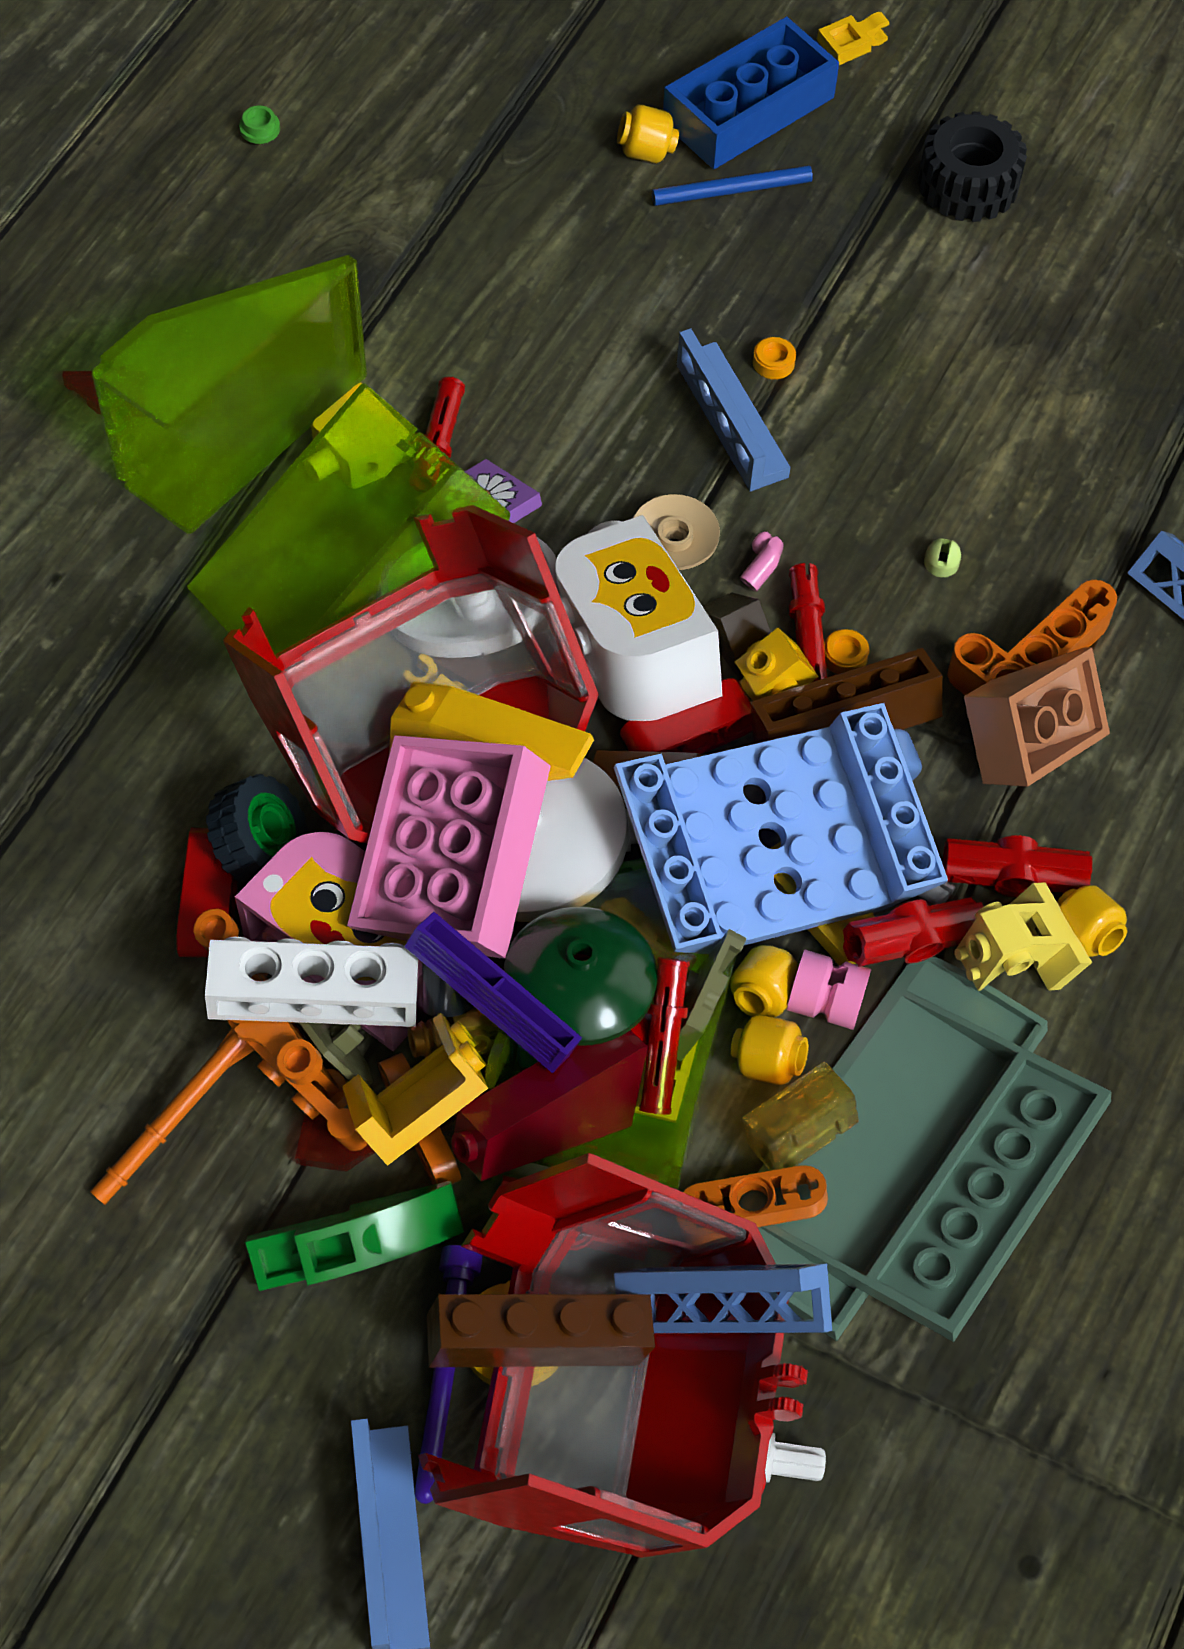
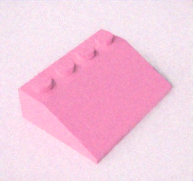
[347,735,551,958]

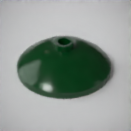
[504,907,657,1046]

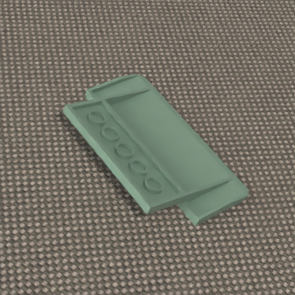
[730,957,1111,1342]

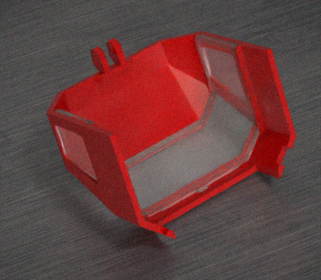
[223,505,599,843]
[418,1153,808,1558]

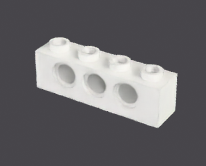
[205,937,418,1027]

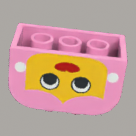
[235,832,427,1052]

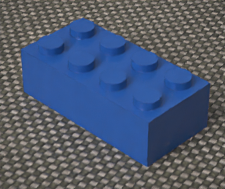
[663,16,839,170]

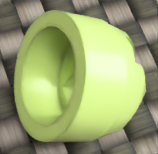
[924,538,961,577]

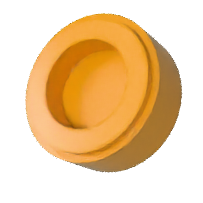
[753,337,796,380]
[824,629,869,674]

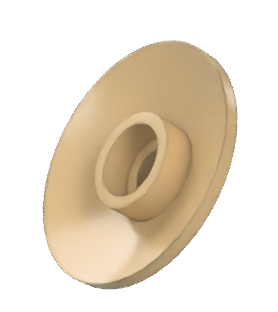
[634,494,720,570]

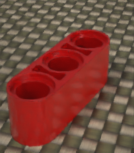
[620,678,753,754]
[177,827,239,958]

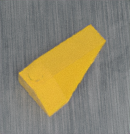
[389,681,594,781]

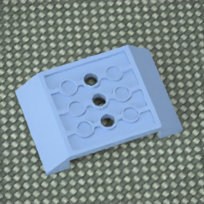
[613,703,948,954]

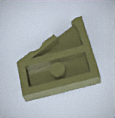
[677,929,746,1061]

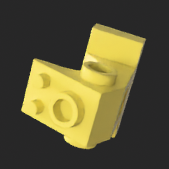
[955,882,1092,991]

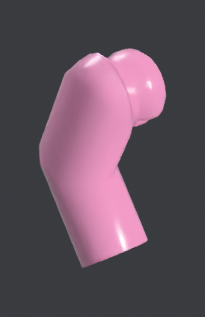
[740,531,784,592]

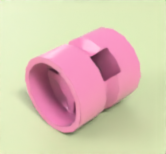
[787,950,871,1030]

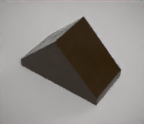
[703,592,771,680]

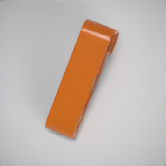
[947,580,1117,695]

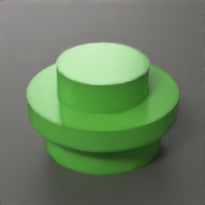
[239,105,280,144]

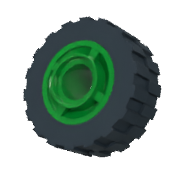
[206,774,309,883]

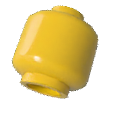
[617,105,679,164]
[1057,885,1127,957]
[730,945,799,1017]
[731,1015,809,1085]

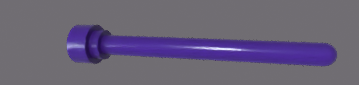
[414,1245,483,1504]

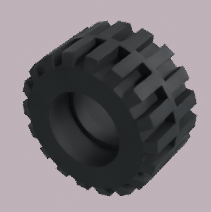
[918,111,1027,222]

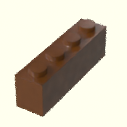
[750,648,943,744]
[427,1294,655,1367]

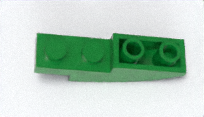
[245,1181,464,1291]

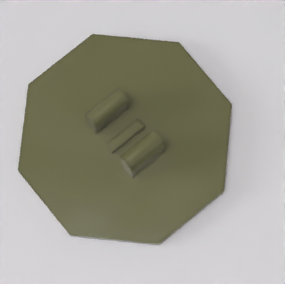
[300,1023,373,1085]

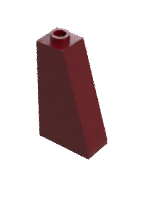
[452,1030,648,1181]

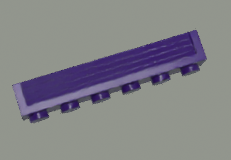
[404,912,582,1073]

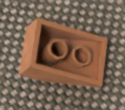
[964,647,1110,787]

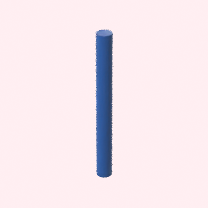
[652,165,813,206]

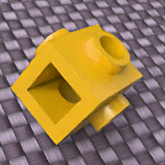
[735,628,819,701]

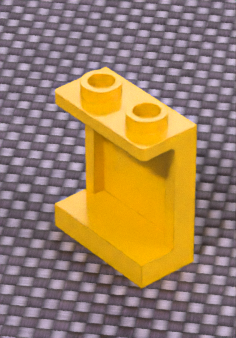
[342,1013,488,1166]

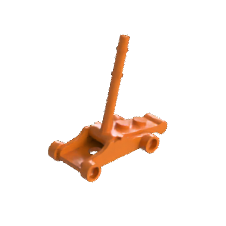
[90,909,368,1205]

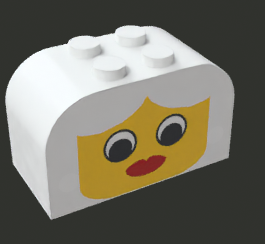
[555,515,723,721]

